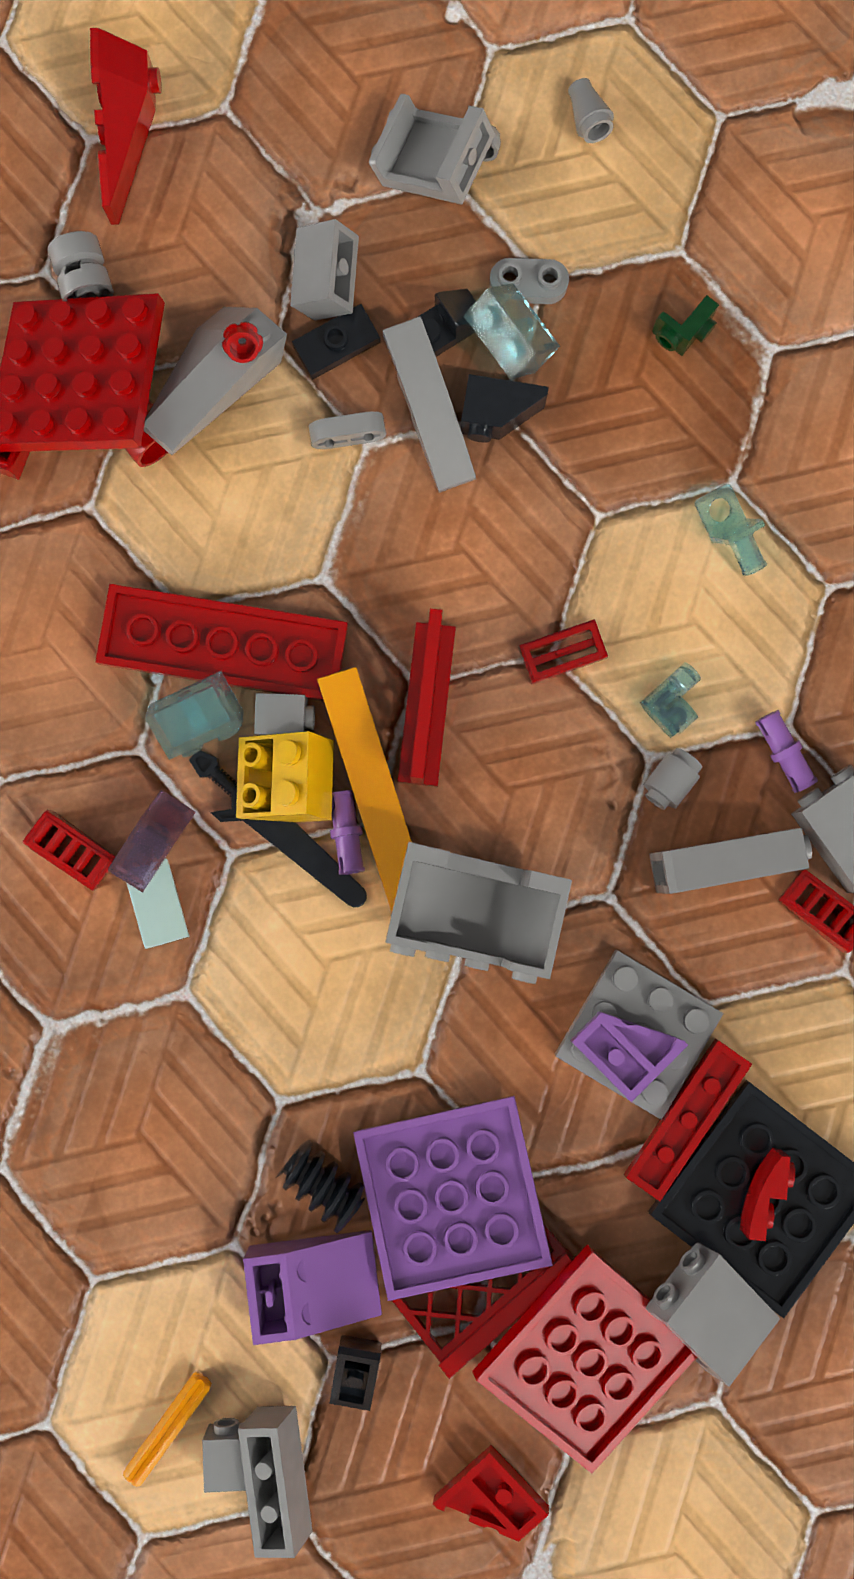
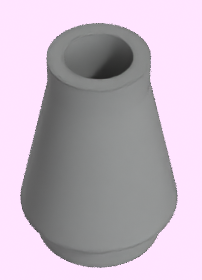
[568,78,614,143]

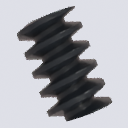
[275,1140,366,1233]

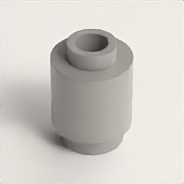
[643,748,703,810]

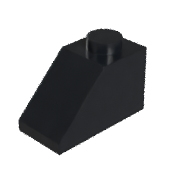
[461,374,549,443]

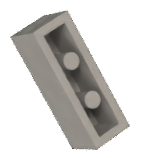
[238,1406,313,1558]

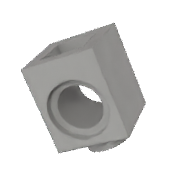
[254,693,315,736]
[202,1418,246,1493]

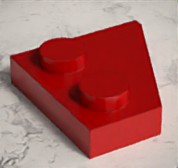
[433,1445,549,1542]

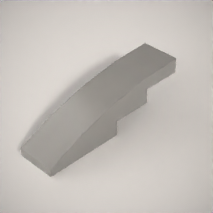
[383,316,476,493]

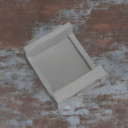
[369,94,495,205]
[646,1243,780,1387]

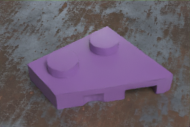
[570,1011,688,1102]

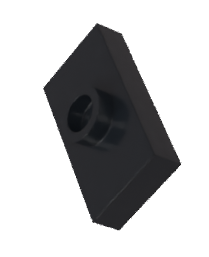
[292,304,381,380]

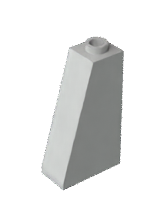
[649,828,812,894]

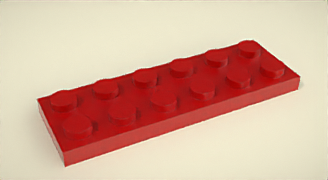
[95,584,349,701]

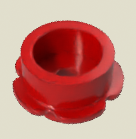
[222,322,263,363]

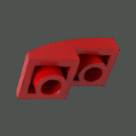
[740,1148,795,1241]

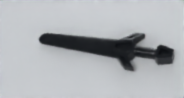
[189,749,367,908]

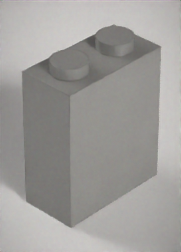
[791,765,854,893]

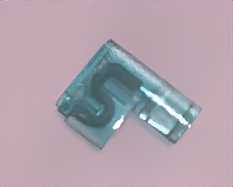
[640,662,701,738]

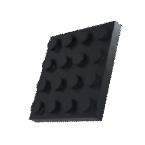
[648,1080,854,1319]

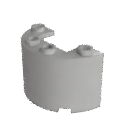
[385,842,572,984]

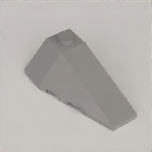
[144,307,287,455]

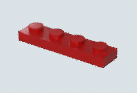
[624,1039,752,1201]

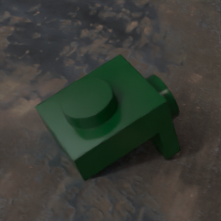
[652,295,719,356]

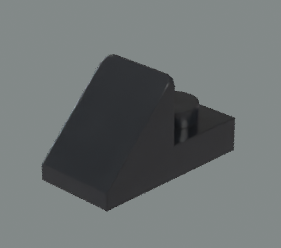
[416,289,489,357]
[329,1335,382,1411]

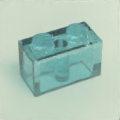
[463,283,560,380]
[145,671,244,760]

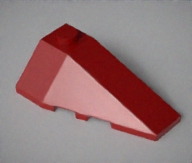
[90,28,162,225]

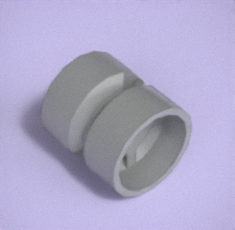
[47,231,114,301]

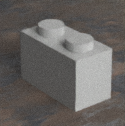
[290,219,359,321]

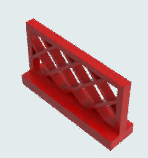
[398,608,456,787]
[392,1222,574,1379]

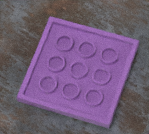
[353,1096,553,1301]

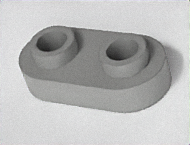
[489,258,569,304]

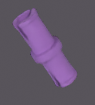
[755,710,818,793]
[330,790,365,875]

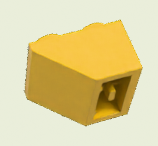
[236,731,334,822]

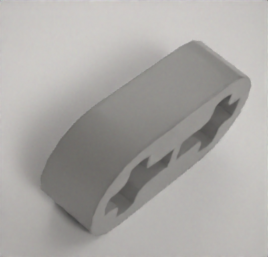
[309,411,386,449]

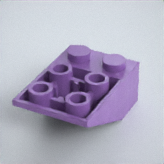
[243,1230,382,1345]

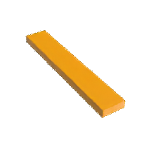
[317,667,412,913]

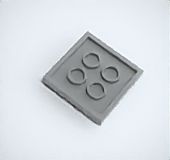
[554,950,724,1120]

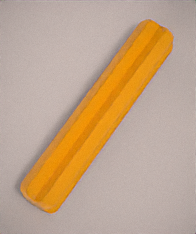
[123,1372,212,1487]

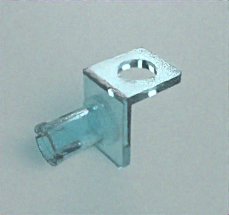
[694,484,767,576]

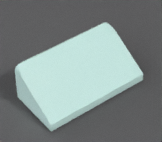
[124,859,190,949]

